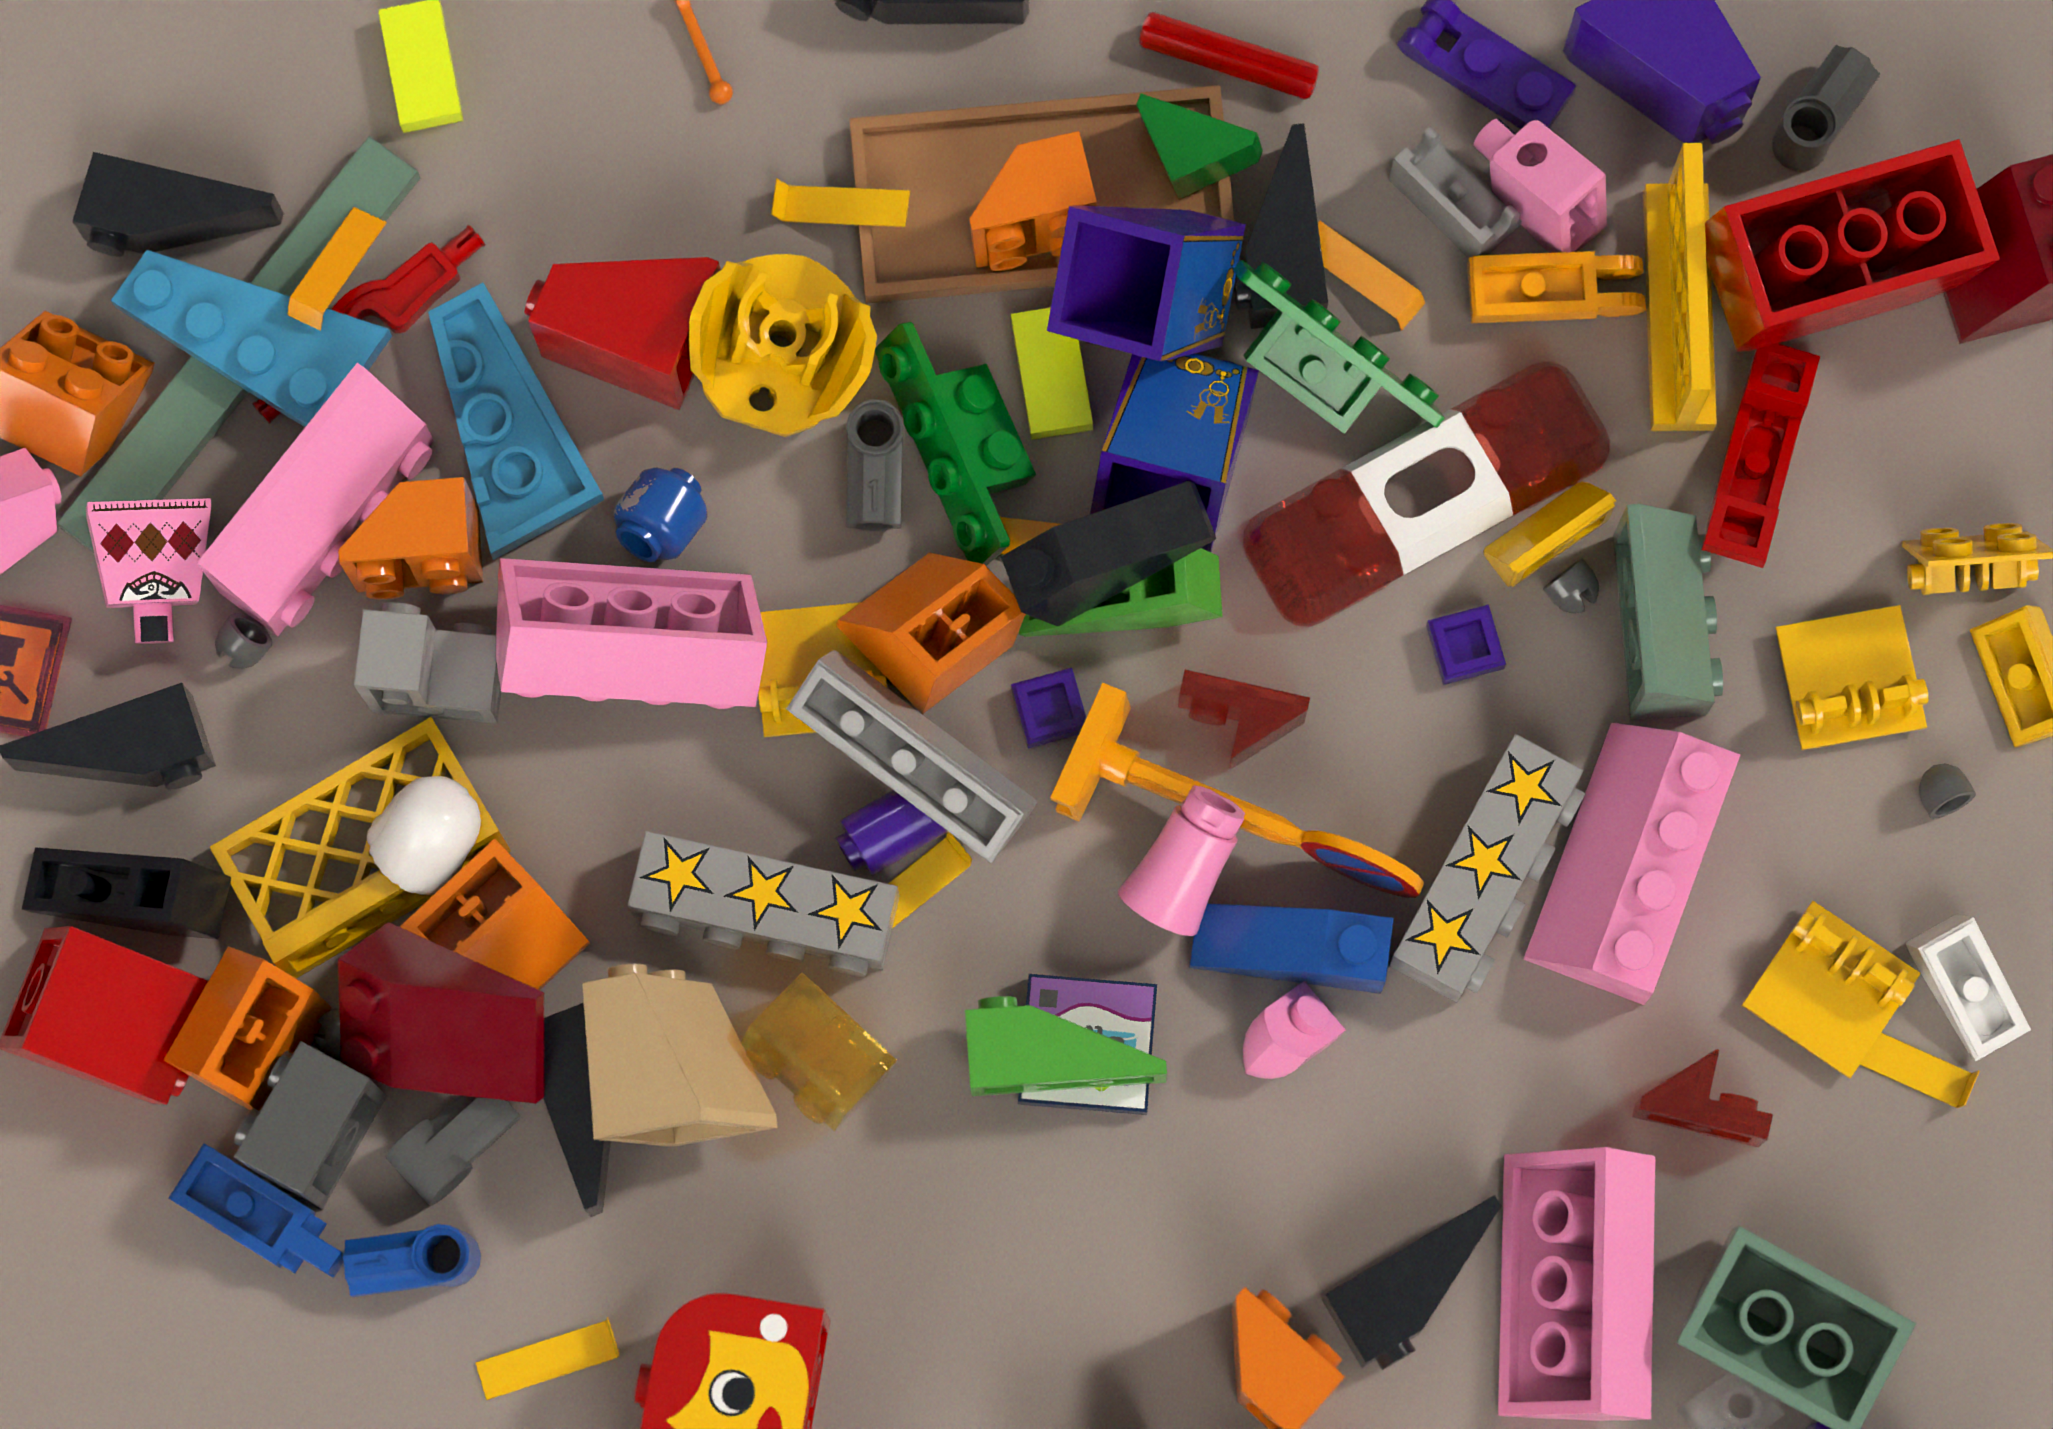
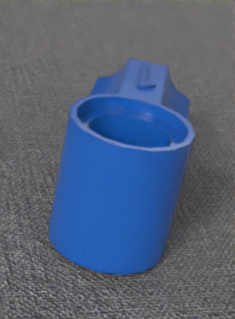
[343,1224,481,1297]

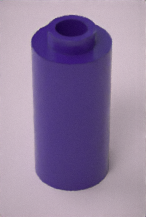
[835,790,948,876]

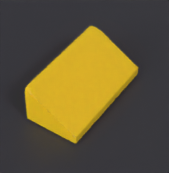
[1483,481,1616,587]
[1969,605,2053,747]

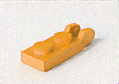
[1467,251,1646,323]

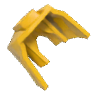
[689,254,877,437]

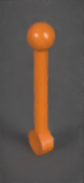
[674,0,733,104]

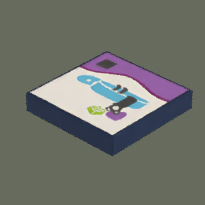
[1018,974,1157,1115]

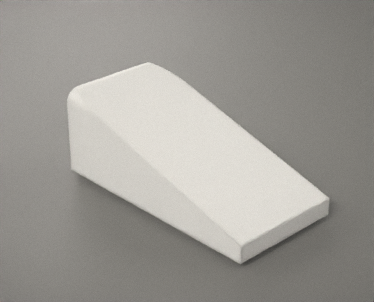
[1905,914,2031,1061]

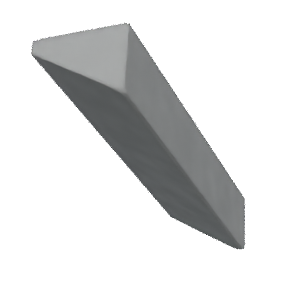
[786,650,1037,863]

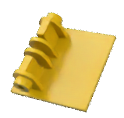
[1902,523,2053,595]
[758,602,887,738]
[1775,605,1929,750]
[1741,901,1921,1079]

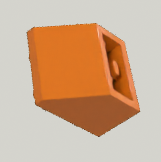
[969,131,1097,271]
[0,311,155,477]
[338,477,483,599]
[836,552,1026,715]
[399,838,590,990]
[163,946,332,1111]
[1231,1287,1345,1429]

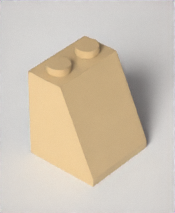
[582,964,777,1147]

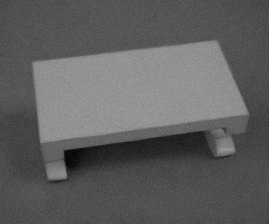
[1389,127,1522,258]

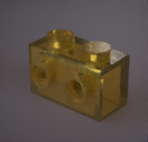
[741,972,897,1132]

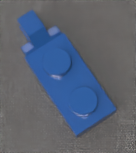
[168,1143,344,1278]

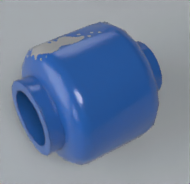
[613,467,708,562]

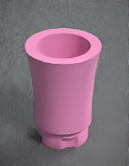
[1118,786,1245,936]

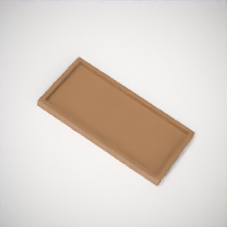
[849,85,1235,304]

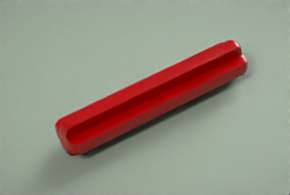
[1139,12,1319,99]

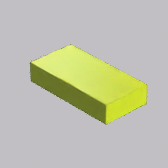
[378,0,464,133]
[1011,308,1093,440]

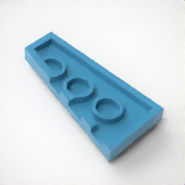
[111,250,392,427]
[428,282,604,560]

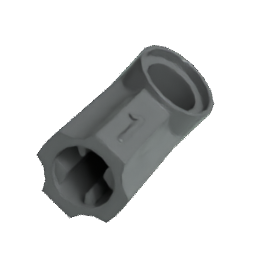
[1773,45,1880,171]
[846,399,904,531]
[386,1095,522,1206]

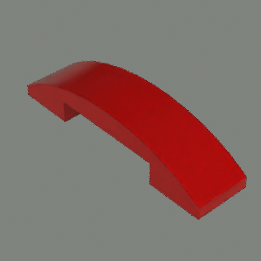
[1701,343,1821,568]

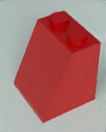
[524,257,721,411]
[0,926,208,1105]

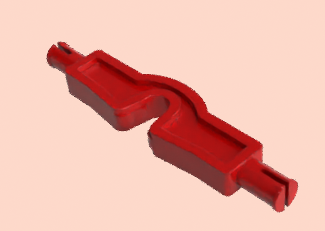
[252,225,485,424]

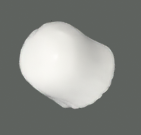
[367,776,481,896]

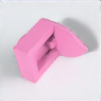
[1243,981,1346,1079]

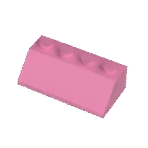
[197,363,434,637]
[496,558,767,709]
[1523,723,1740,1005]
[1498,1147,1655,1421]

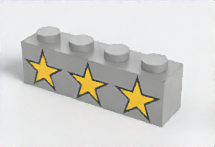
[1389,734,1586,1003]
[627,831,900,977]

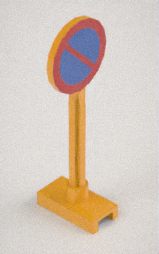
[1050,682,1424,898]

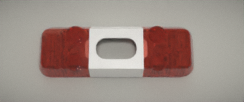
[1243,361,1610,627]

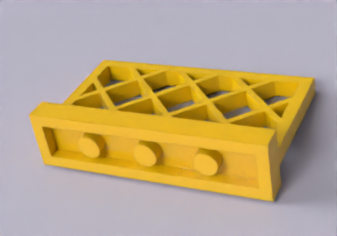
[1643,143,1717,431]
[210,717,511,979]

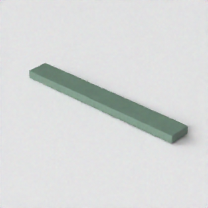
[57,136,420,553]

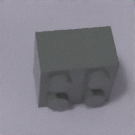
[234,1041,387,1209]

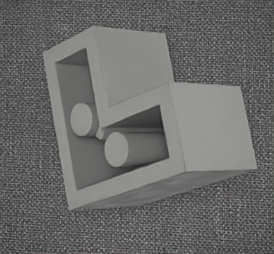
[354,602,501,724]

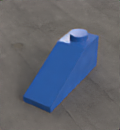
[1189,904,1393,994]

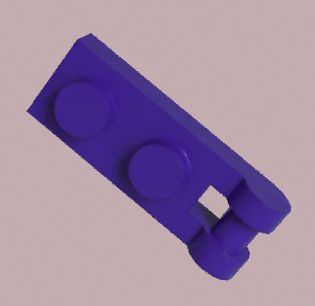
[1397,0,1576,129]

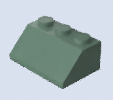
[1613,504,1723,721]
[1676,1226,1917,1429]

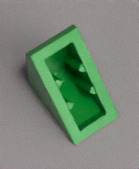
[1136,93,1263,199]

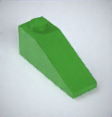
[1019,548,1223,637]
[965,996,1167,1096]

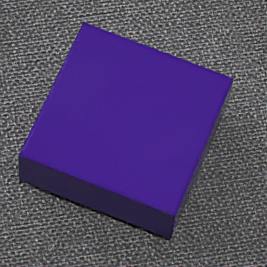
[1426,604,1506,685]
[1011,668,1086,749]

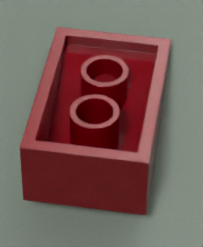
[338,922,544,1104]

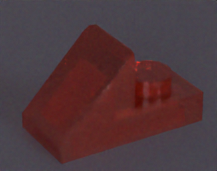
[1178,669,1310,769]
[1632,1049,1773,1148]

